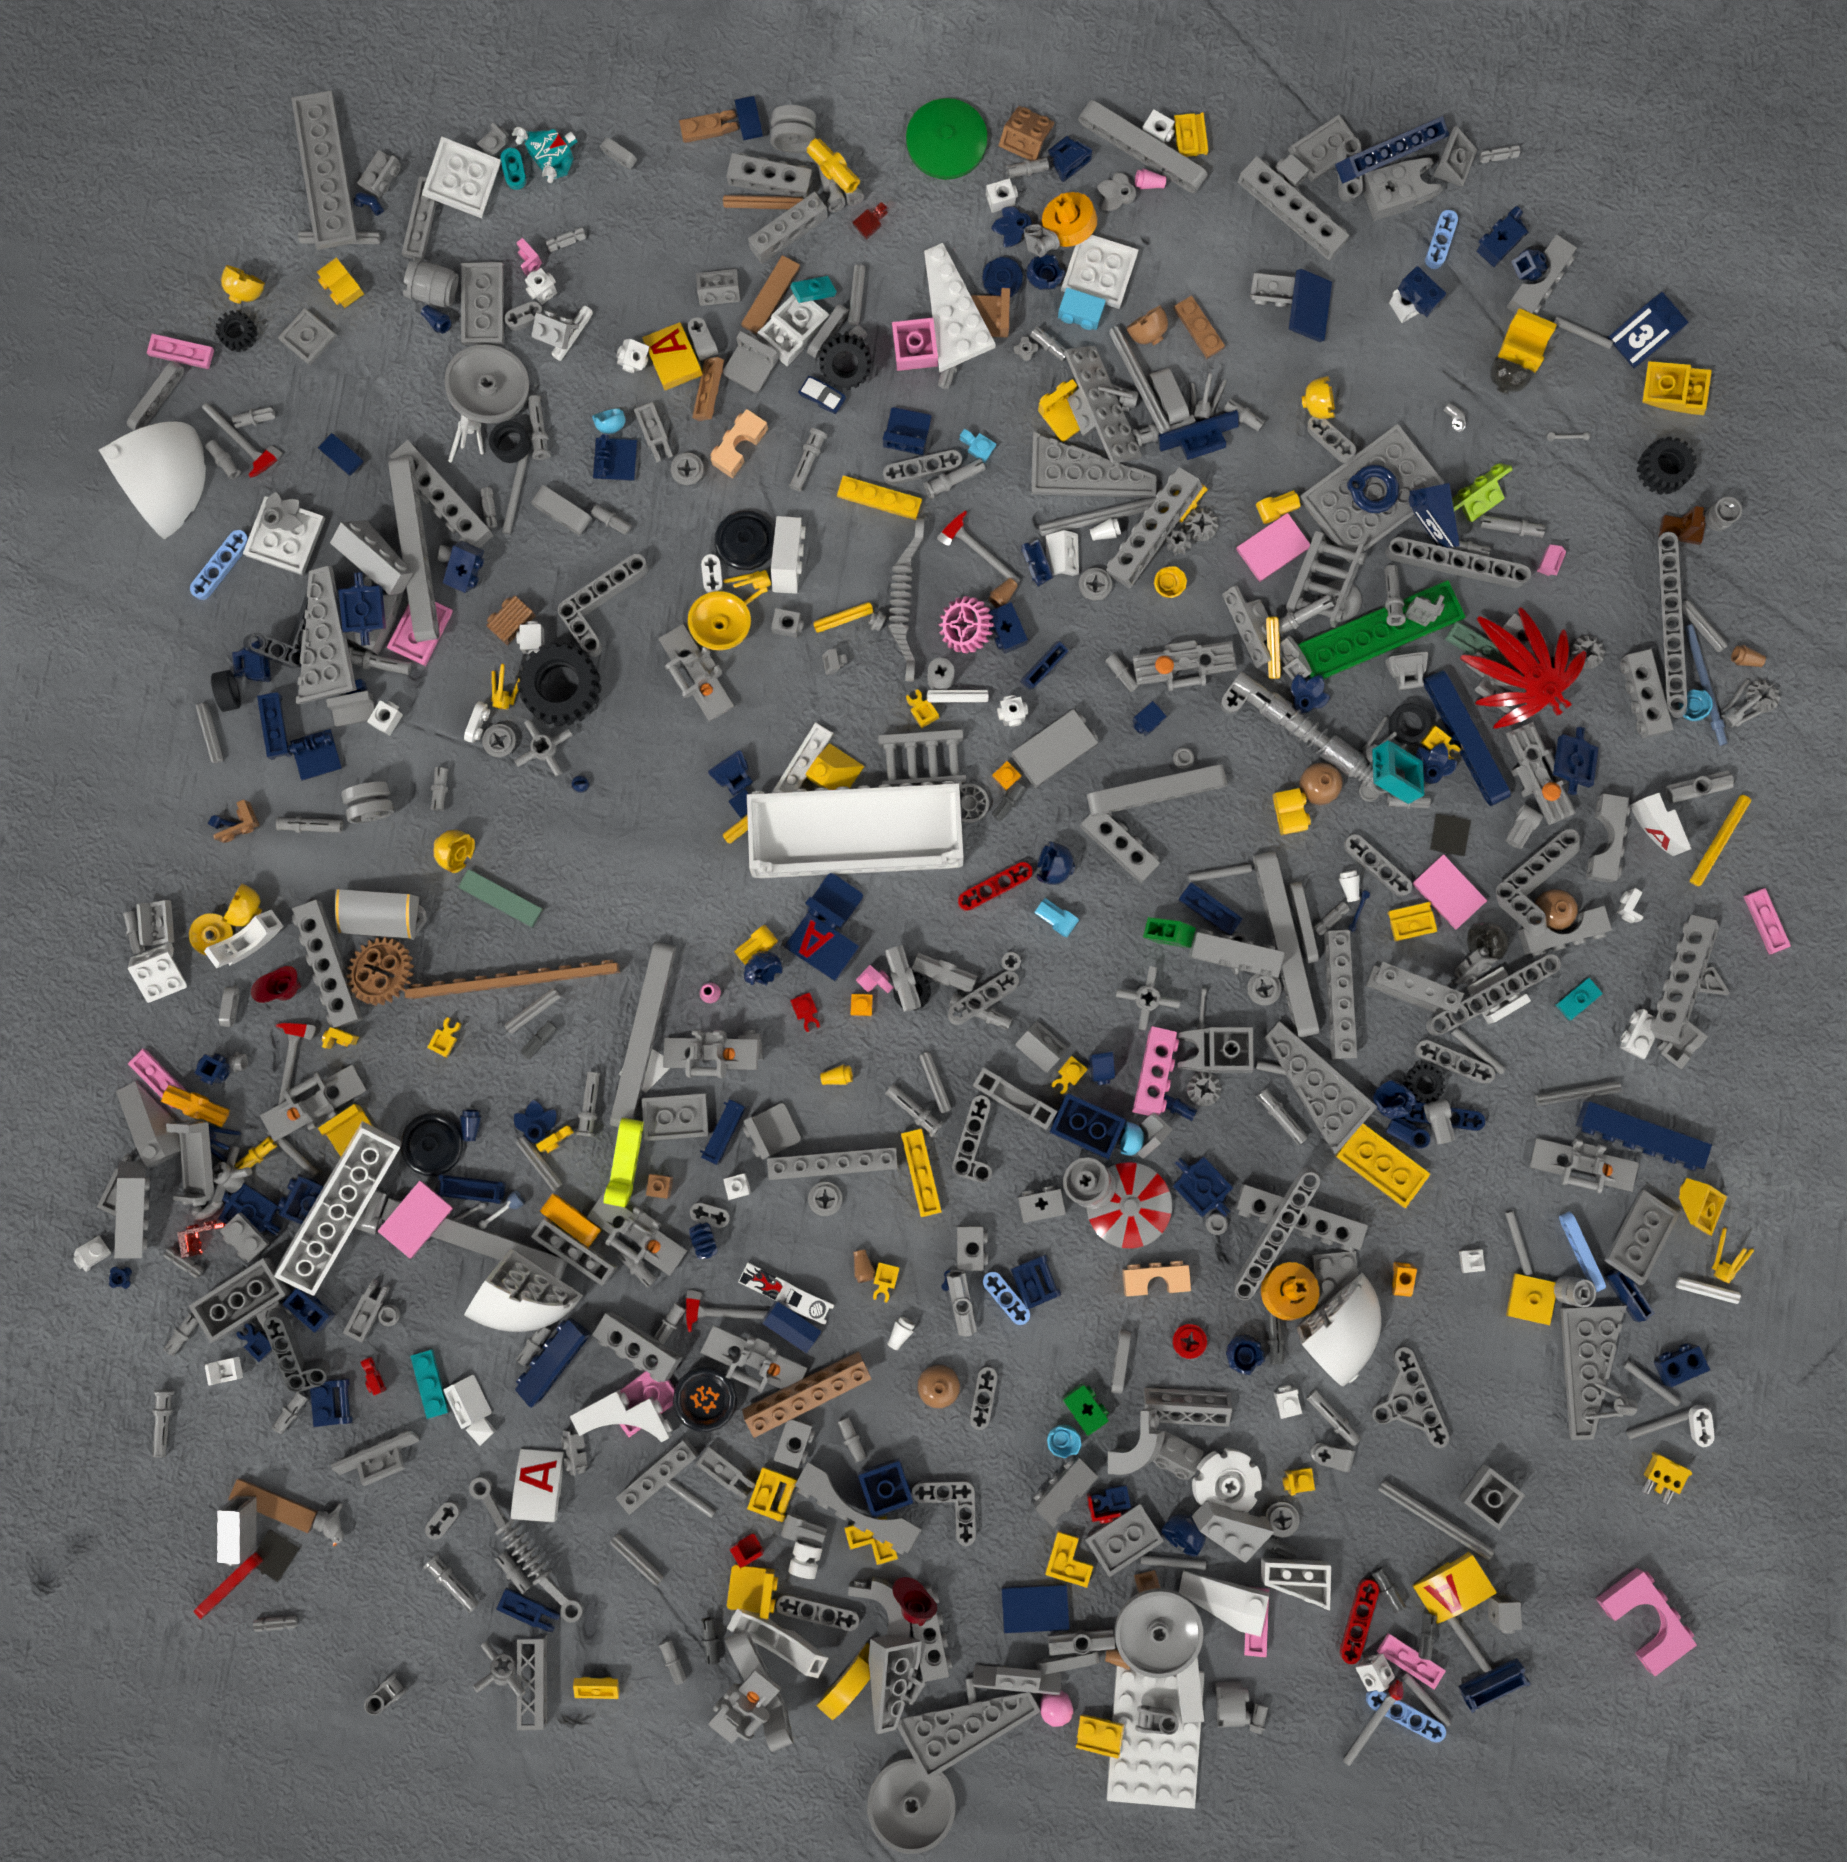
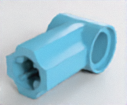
[1034,898,1079,938]

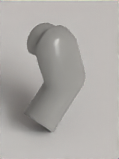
[1443,402,1466,431]
[191,1202,224,1221]

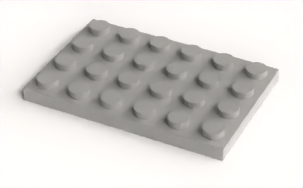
[1299,424,1445,563]

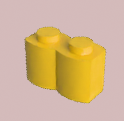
[317,257,364,309]
[1272,788,1311,836]

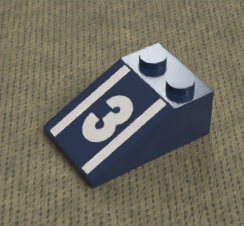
[1608,292,1689,369]
[1409,483,1460,548]

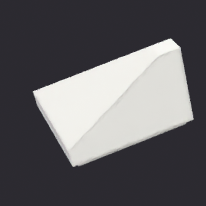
[466,1417,496,1446]

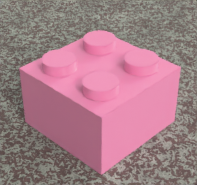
[892,318,938,371]

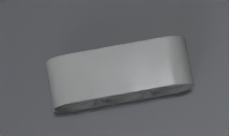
[1337,136,1363,202]
[1148,367,1189,424]
[531,485,592,536]

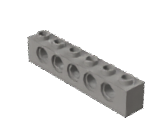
[1237,156,1349,261]
[389,440,494,548]
[1106,467,1203,589]
[292,900,363,1029]
[1650,915,1719,1044]
[1324,930,1357,1060]
[767,1148,898,1180]
[1234,1184,1368,1252]

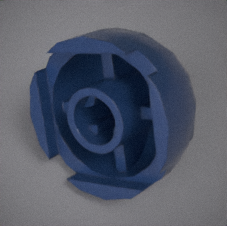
[1037,841,1075,885]
[1161,1514,1206,1557]

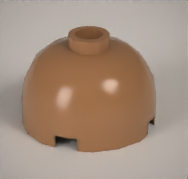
[1127,305,1168,345]
[1299,762,1343,805]
[1534,889,1578,931]
[917,1364,960,1409]

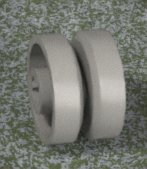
[770,105,816,153]
[341,781,394,824]
[1063,1157,1116,1209]

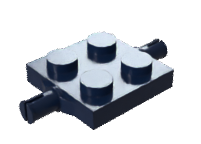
[338,572,386,646]
[1553,727,1599,795]
[1172,1157,1233,1217]
[218,1183,281,1236]

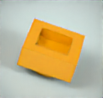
[992,761,1022,791]
[851,994,873,1016]

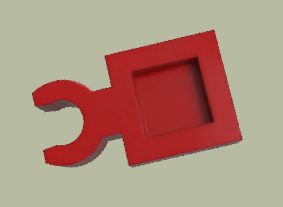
[790,992,820,1033]
[360,1357,387,1396]

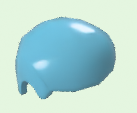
[592,408,626,434]
[1679,689,1713,721]
[1120,1122,1144,1156]
[1047,1424,1082,1458]

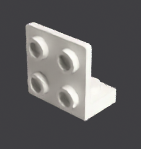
[128,943,187,1003]
[1467,967,1531,1024]

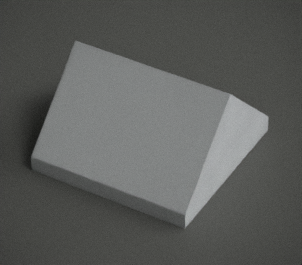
[1433,126,1477,186]

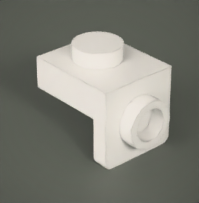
[1617,888,1643,923]
[73,1236,111,1272]
[205,1357,243,1386]

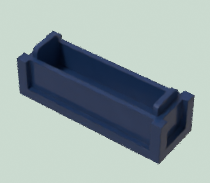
[257,692,292,760]
[700,1099,746,1165]
[437,1175,506,1204]
[1458,1658,1531,1713]

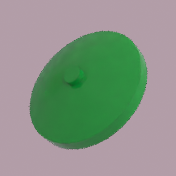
[906,98,987,180]

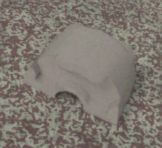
[1657,1021,1708,1070]
[1215,1681,1250,1727]

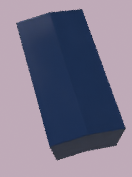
[1021,641,1069,690]
[1604,1268,1655,1322]
[762,1301,822,1353]

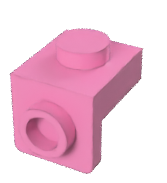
[856,965,894,993]

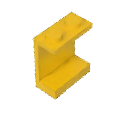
[1497,308,1557,373]
[318,1104,373,1157]

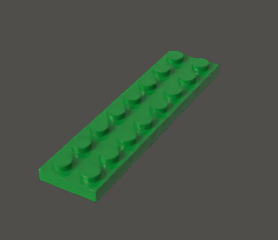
[1298,580,1466,679]

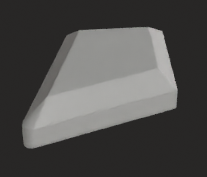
[1698,967,1730,995]

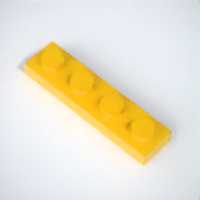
[837,476,922,520]
[901,1129,942,1217]

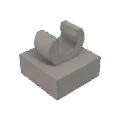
[822,649,847,676]

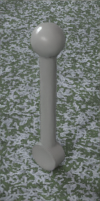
[1546,432,1591,442]
[1197,987,1206,1030]
[448,1201,487,1221]

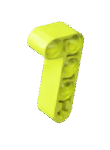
[604,1117,644,1208]

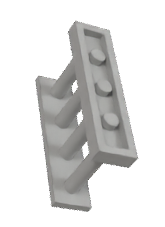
[1286,531,1367,628]
[878,730,966,787]
[1365,962,1464,1014]

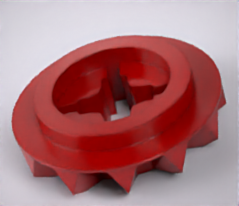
[1173,1324,1207,1359]

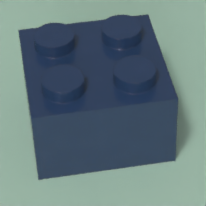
[858,1457,914,1518]

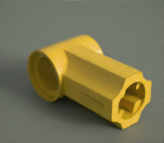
[1255,490,1301,524]
[734,925,778,965]

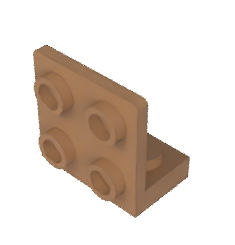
[999,106,1055,161]
[970,288,1010,337]

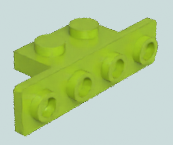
[1452,463,1513,522]

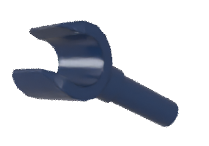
[1508,206,1529,235]
[208,815,240,829]

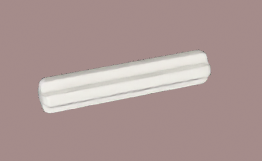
[552,306,593,361]
[927,690,989,702]
[1676,1277,1741,1304]

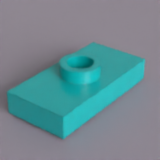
[790,276,837,303]
[1555,978,1603,1021]

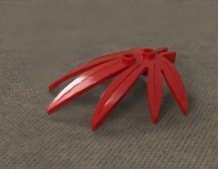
[1460,607,1586,729]

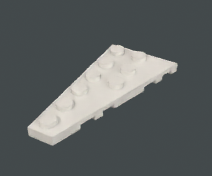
[924,243,995,373]

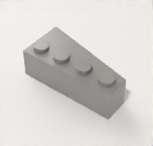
[330,520,413,595]
[1188,929,1284,977]
[114,1161,150,1258]

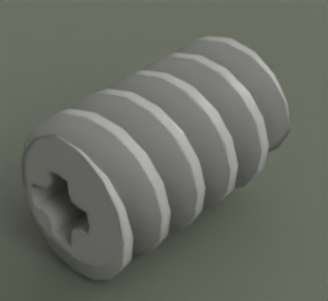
[927,658,954,690]

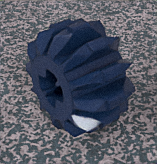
[689,1222,718,1260]

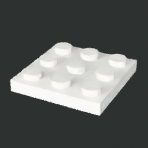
[422,137,501,218]
[1061,235,1139,309]
[243,496,325,576]

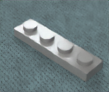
[402,176,437,261]

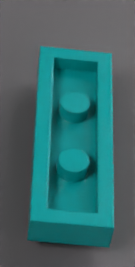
[410,1349,449,1419]

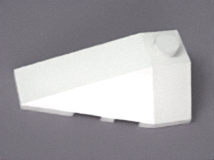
[1179,1570,1269,1637]

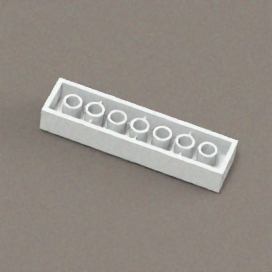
[274,1121,401,1296]

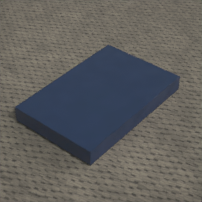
[1288,269,1332,342]
[1001,1584,1069,1634]

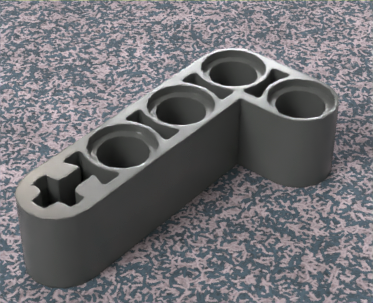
[264,1308,330,1392]

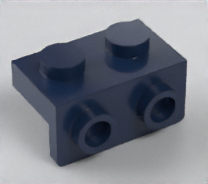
[1398,266,1446,317]

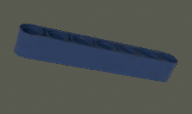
[1423,670,1511,806]

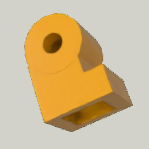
[1392,1262,1417,1297]

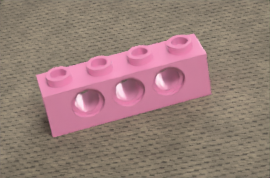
[1132,1026,1179,1116]

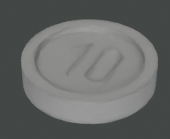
[1359,783,1380,802]

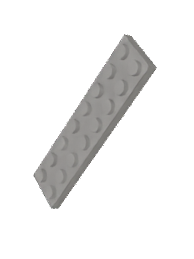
[291,90,358,250]

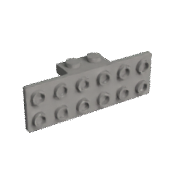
[1064,346,1142,463]

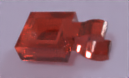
[852,202,888,240]

